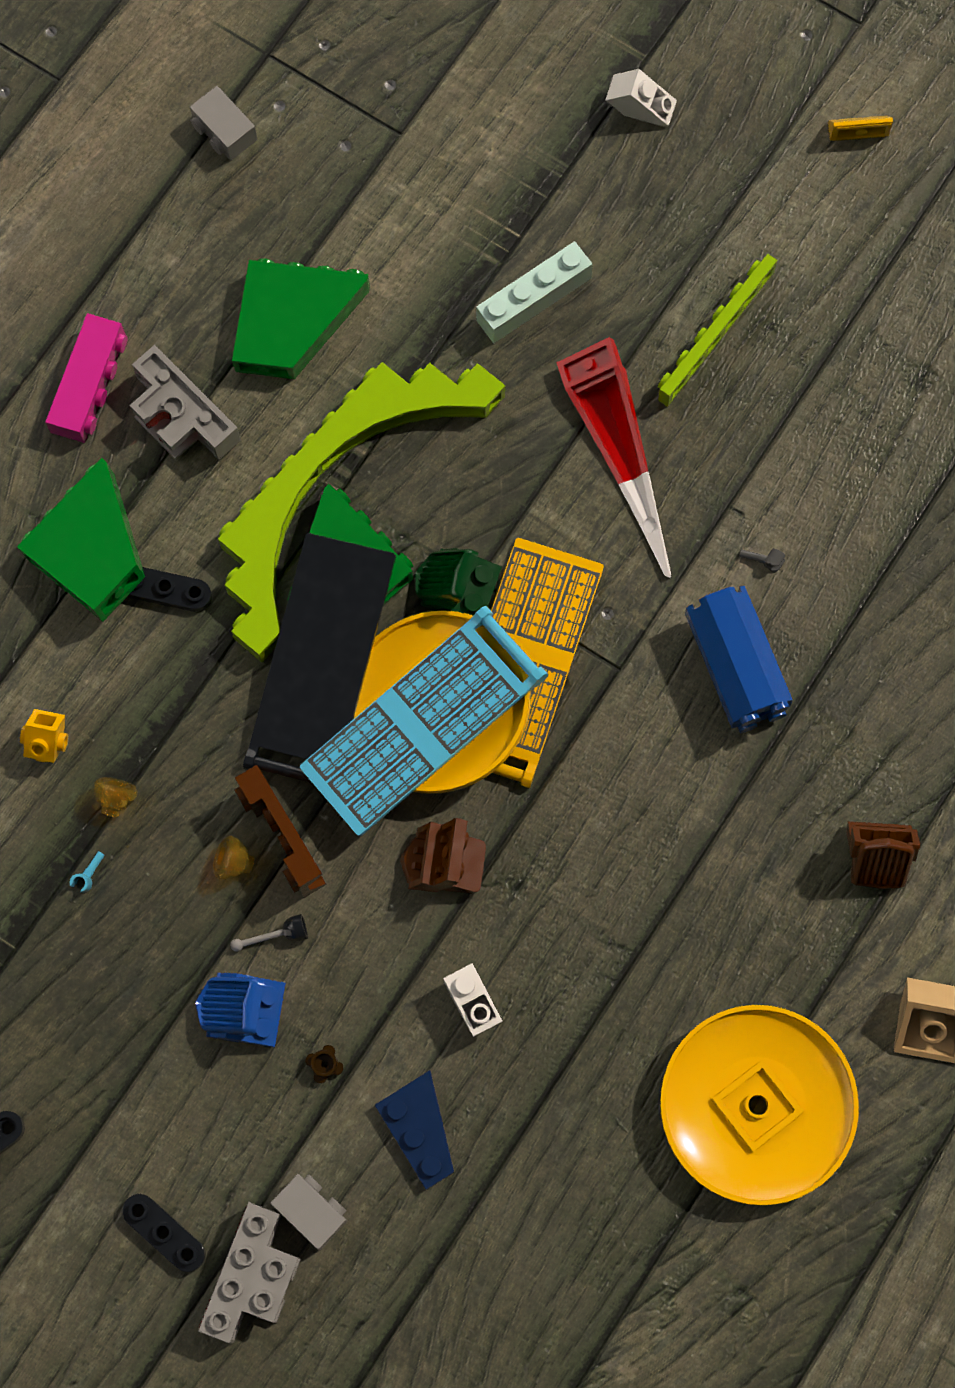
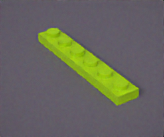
[658,254,777,407]

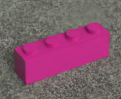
[45,313,128,443]

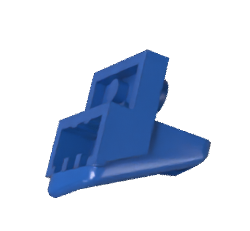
[195,972,285,1048]

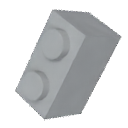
[190,86,258,161]
[271,1174,347,1251]

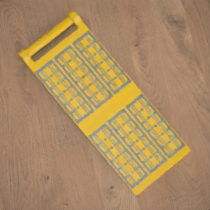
[491,538,604,788]

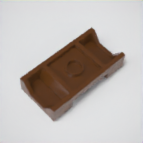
[234,765,326,898]

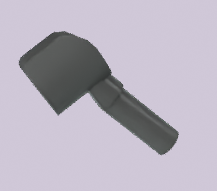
[740,549,785,572]

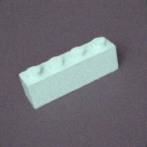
[476,241,593,343]

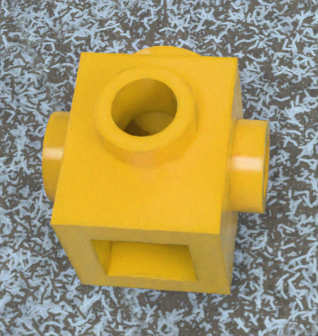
[20,709,68,763]

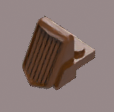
[400,818,486,894]
[846,821,920,889]

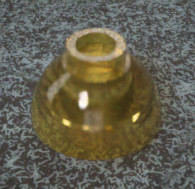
[94,777,138,817]
[213,835,254,879]

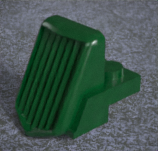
[415,548,502,616]

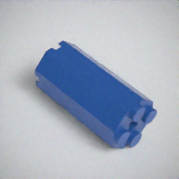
[685,586,793,733]

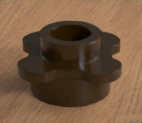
[305,1045,344,1084]

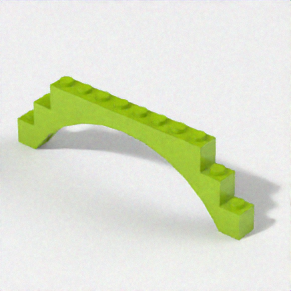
[218,362,505,663]

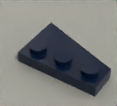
[375,1070,454,1190]

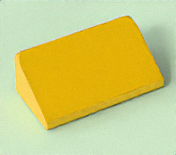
[828,116,893,141]

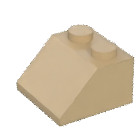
[894,977,955,1063]

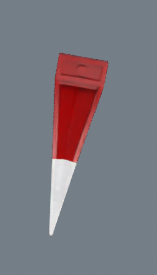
[556,337,671,578]

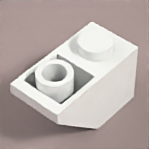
[606,69,677,127]
[443,964,503,1037]

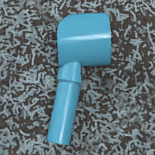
[70,851,105,893]

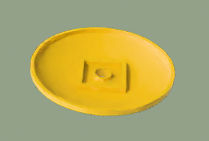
[354,611,531,794]
[660,1005,859,1205]

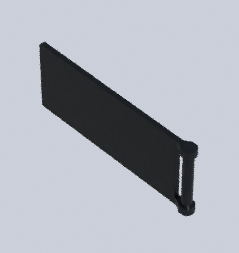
[243,533,396,783]

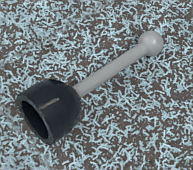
[230,914,308,952]

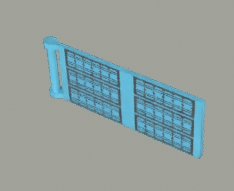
[300,606,548,836]

